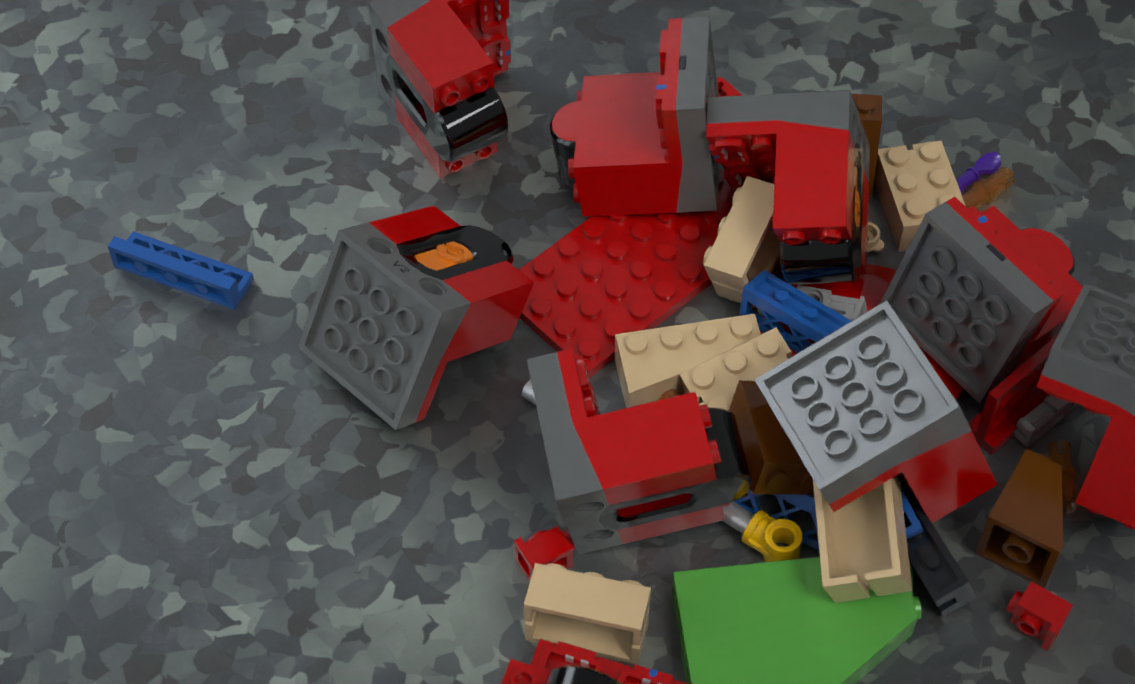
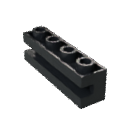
[897,474,977,617]

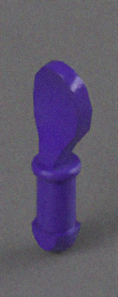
[956,152,1001,194]

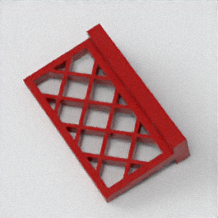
[968,334,1059,455]

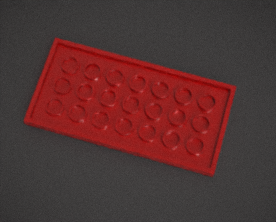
[519,168,737,378]

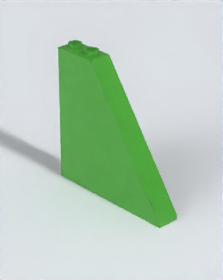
[671,557,922,684]

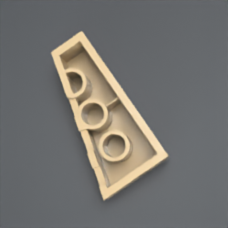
[614,314,761,408]

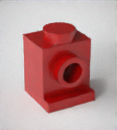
[514,526,576,581]
[1006,581,1073,651]

